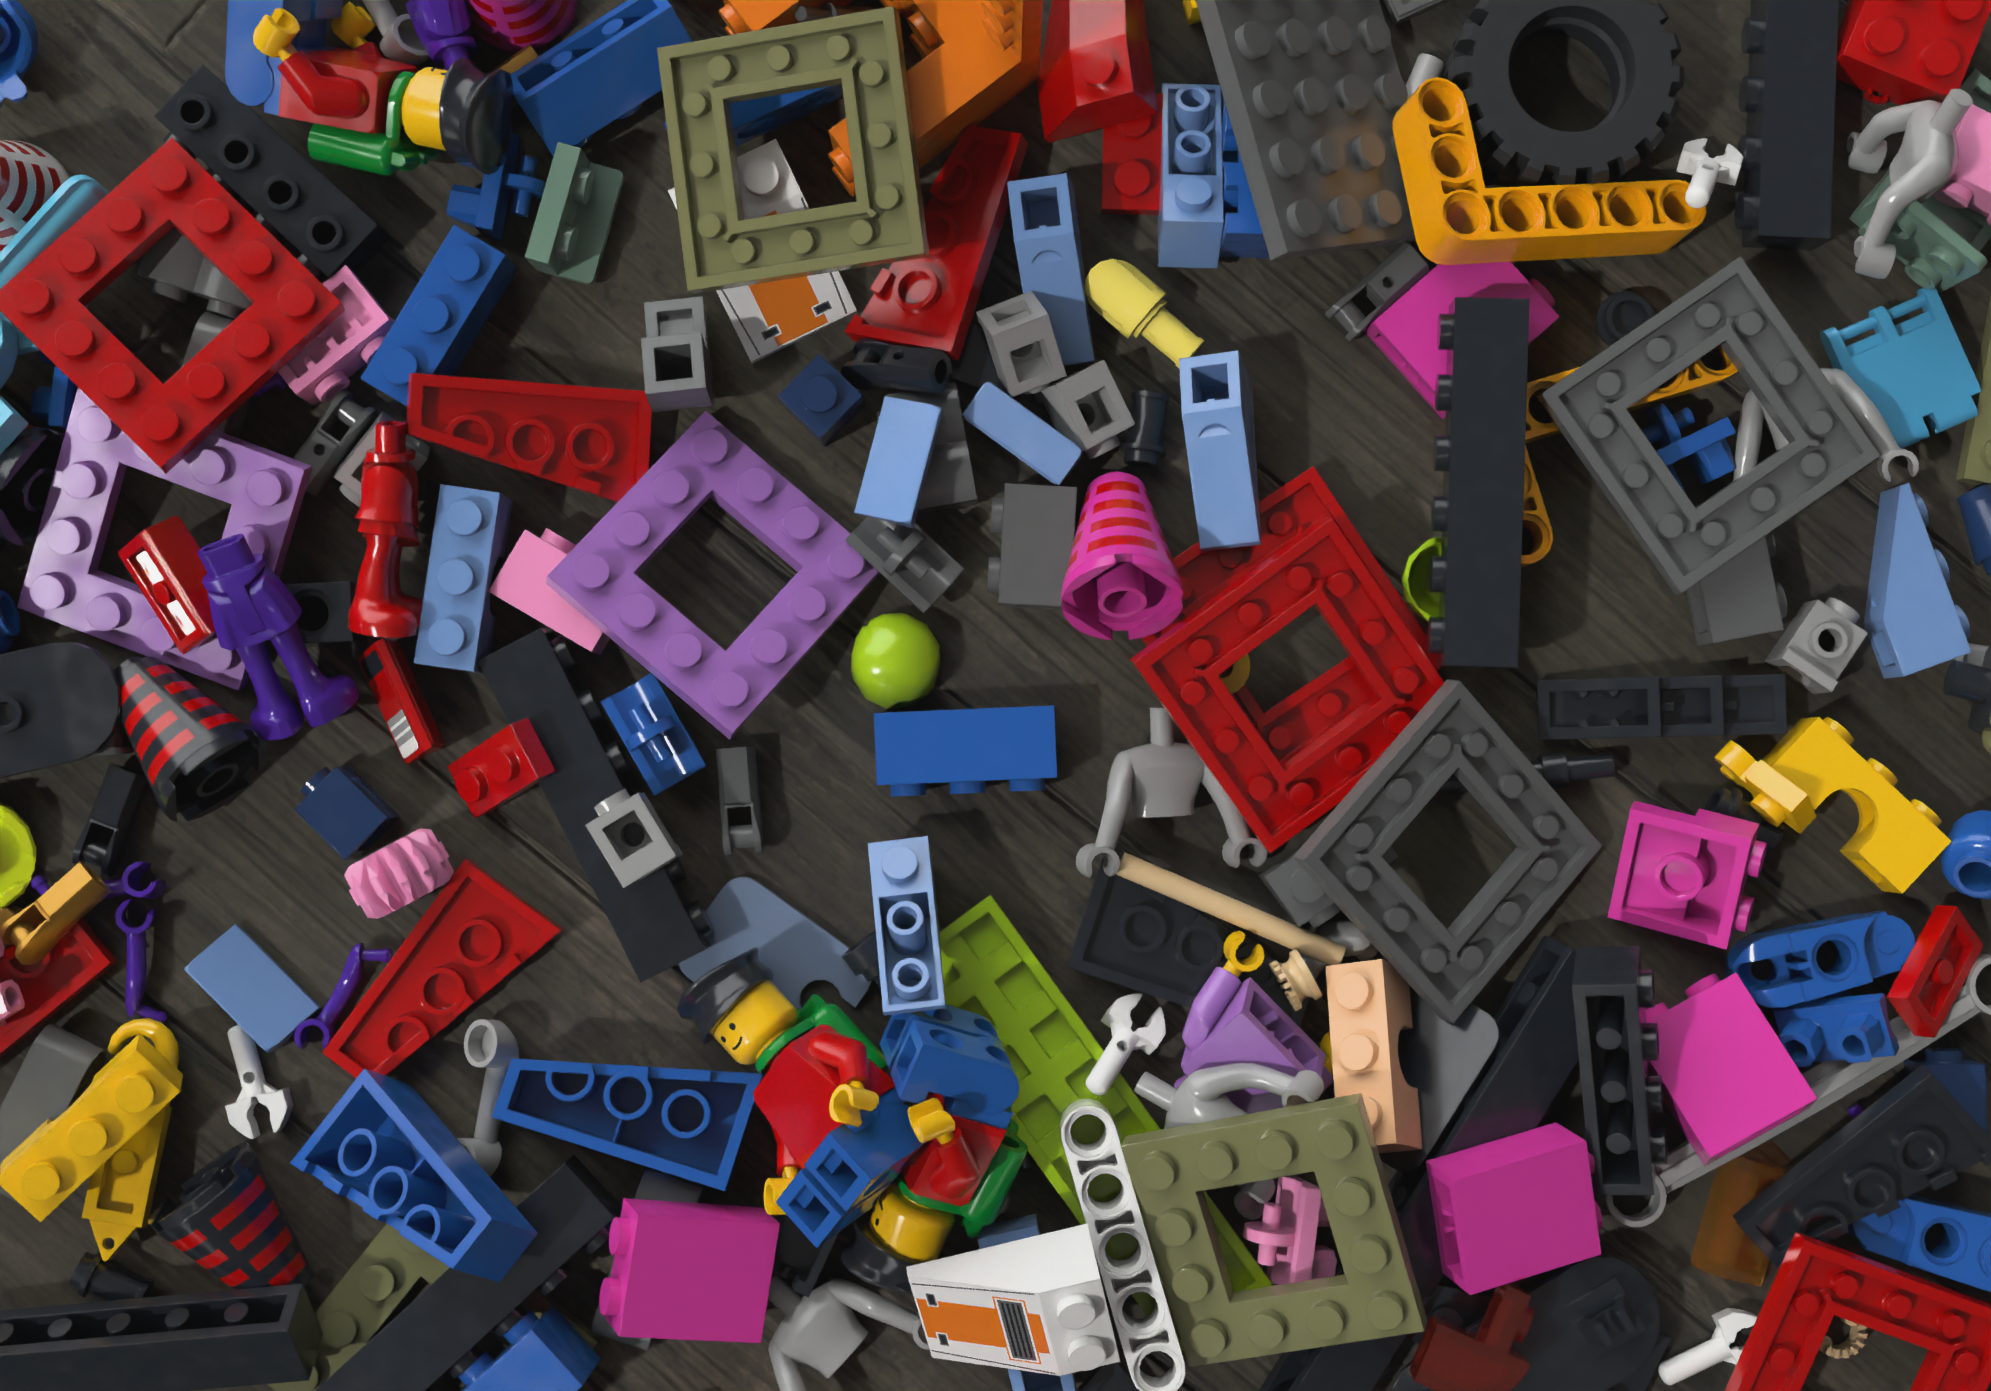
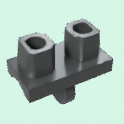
[845,517,965,614]

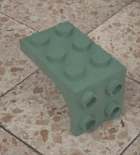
[1849,68,1991,293]

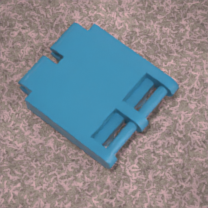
[1820,287,1982,448]

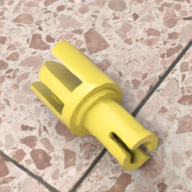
[1085,259,1204,369]

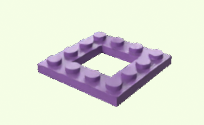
[17,388,313,691]
[546,411,880,740]

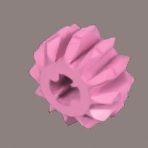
[344,828,454,919]

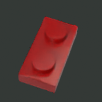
[1101,93,1163,215]
[447,717,555,819]
[1886,905,1984,1038]

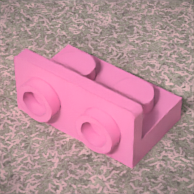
[278,265,395,405]

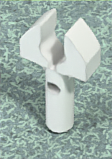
[1676,138,1744,209]
[1086,993,1166,1095]
[225,1025,293,1139]
[1658,1308,1757,1385]

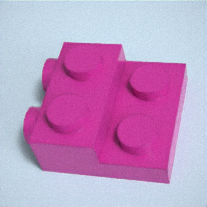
[1607,801,1767,949]

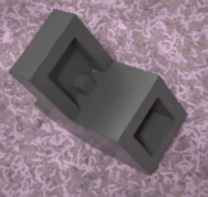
[641,296,715,412]

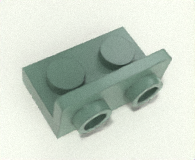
[525,142,624,285]

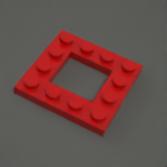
[0,138,345,474]
[1141,466,1442,765]
[1130,515,1445,853]
[1725,1232,1991,1391]

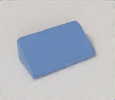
[963,382,1082,485]
[854,396,943,528]
[184,923,321,1053]

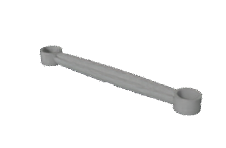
[1599,954,1991,1227]

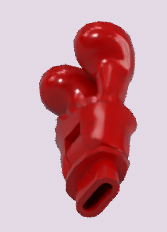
[348,421,423,638]

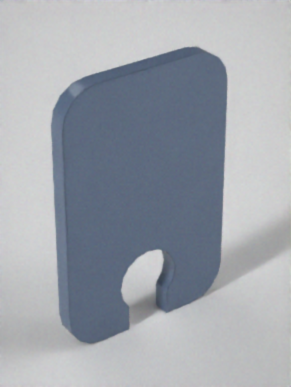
[678,877,872,1010]

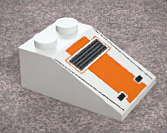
[668,139,858,363]
[906,1223,1120,1376]

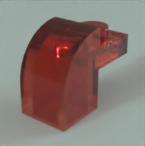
[1408,1283,1534,1391]

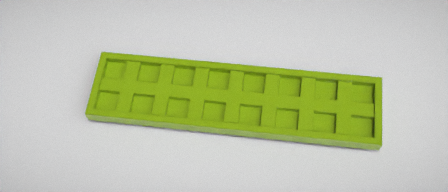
[940,894,1273,1352]

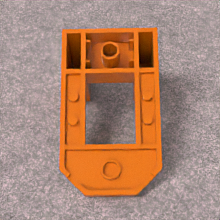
[718,0,1043,197]

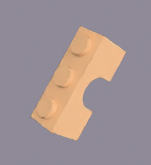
[1325,959,1422,1153]

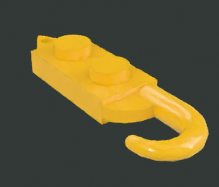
[81,1018,179,1261]

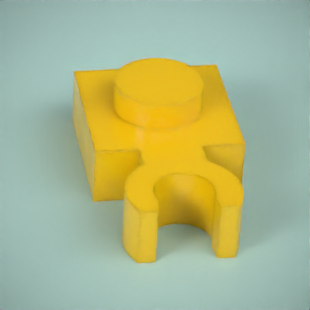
[1714,740,1816,834]

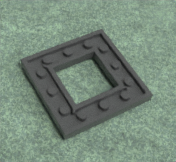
[1537,256,1881,595]
[1293,679,1602,1023]

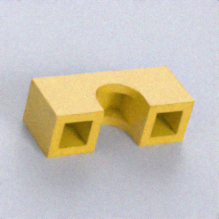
[1762,717,1951,894]
[0,1033,183,1222]

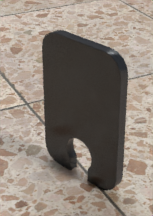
[1328,985,1502,1173]

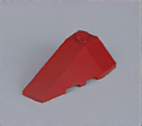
[1037,0,1158,143]

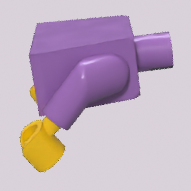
[1174,931,1334,1114]

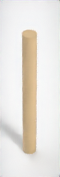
[1116,852,1346,965]

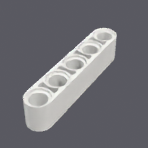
[1060,1099,1186,1391]

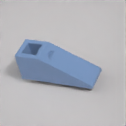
[1158,83,1224,268]
[1007,173,1095,366]
[1179,350,1261,552]
[1864,483,1971,679]
[868,836,946,1016]

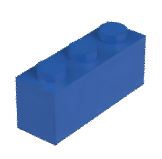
[510,0,693,156]
[360,225,518,407]
[874,705,1057,797]

